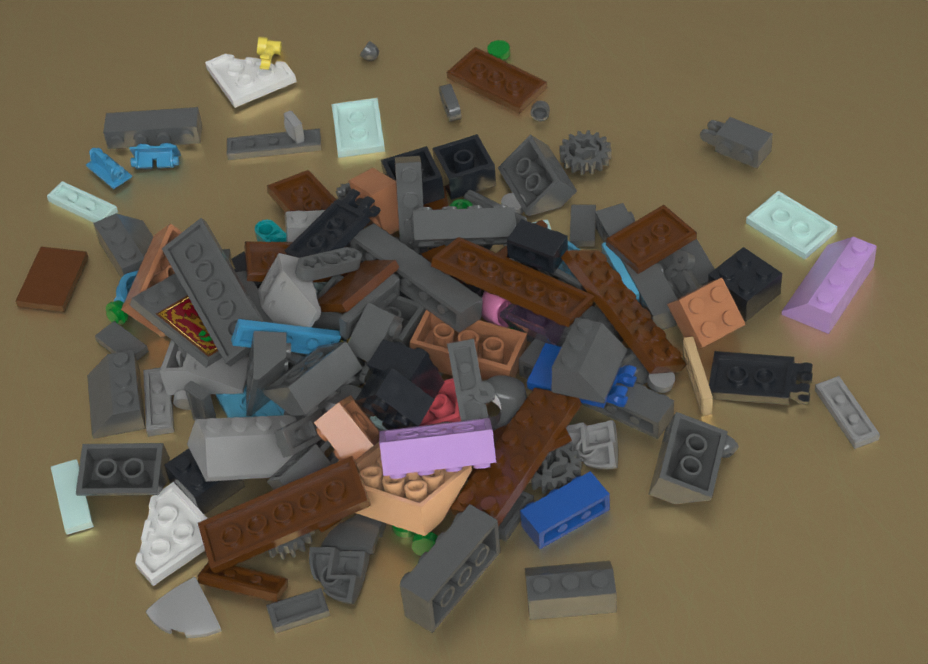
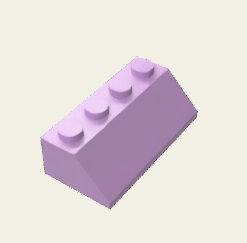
[781,237,877,334]
[379,418,496,479]

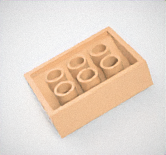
[356,443,472,536]

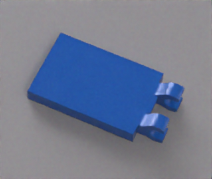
[527,343,637,408]

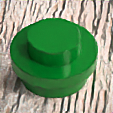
[106,300,129,325]

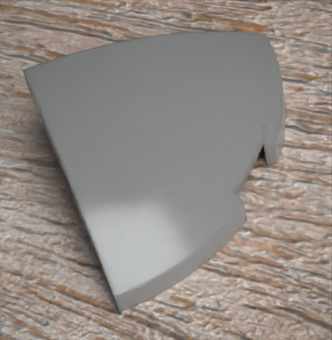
[564,420,618,469]
[146,577,222,638]

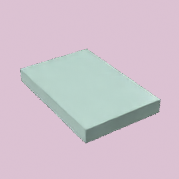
[332,98,385,158]
[746,191,837,260]

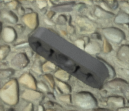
[295,247,362,281]

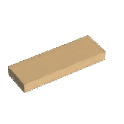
[682,336,713,415]

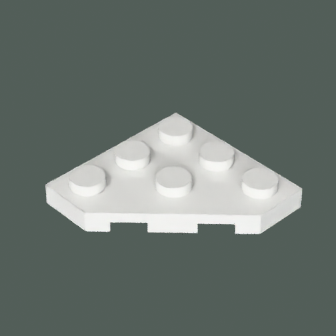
[205,54,296,108]
[135,482,208,586]

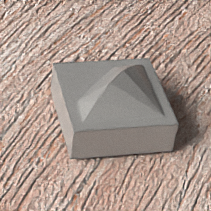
[283,110,305,144]

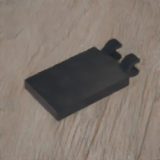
[284,189,381,258]
[709,351,813,405]

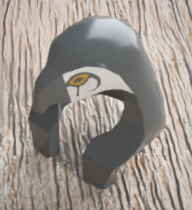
[482,375,527,431]

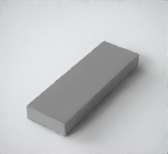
[143,367,174,437]
[815,376,880,449]

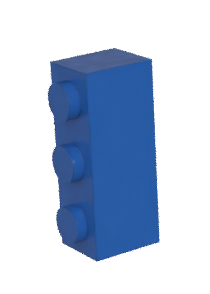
[520,471,610,549]

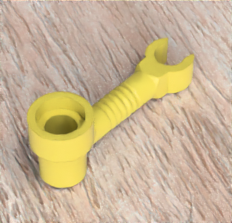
[257,37,282,70]

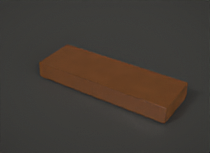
[198,562,288,602]

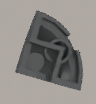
[321,514,387,554]
[309,547,370,604]

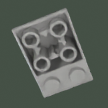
[258,253,321,327]
[160,340,249,395]

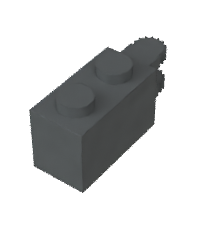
[700,117,773,169]
[348,302,403,383]
[267,440,339,490]

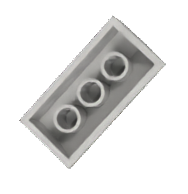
[187,415,297,482]

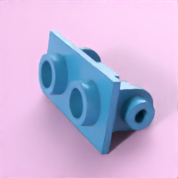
[129,143,181,169]
[85,148,132,189]

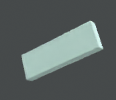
[47,181,118,223]
[51,459,94,535]

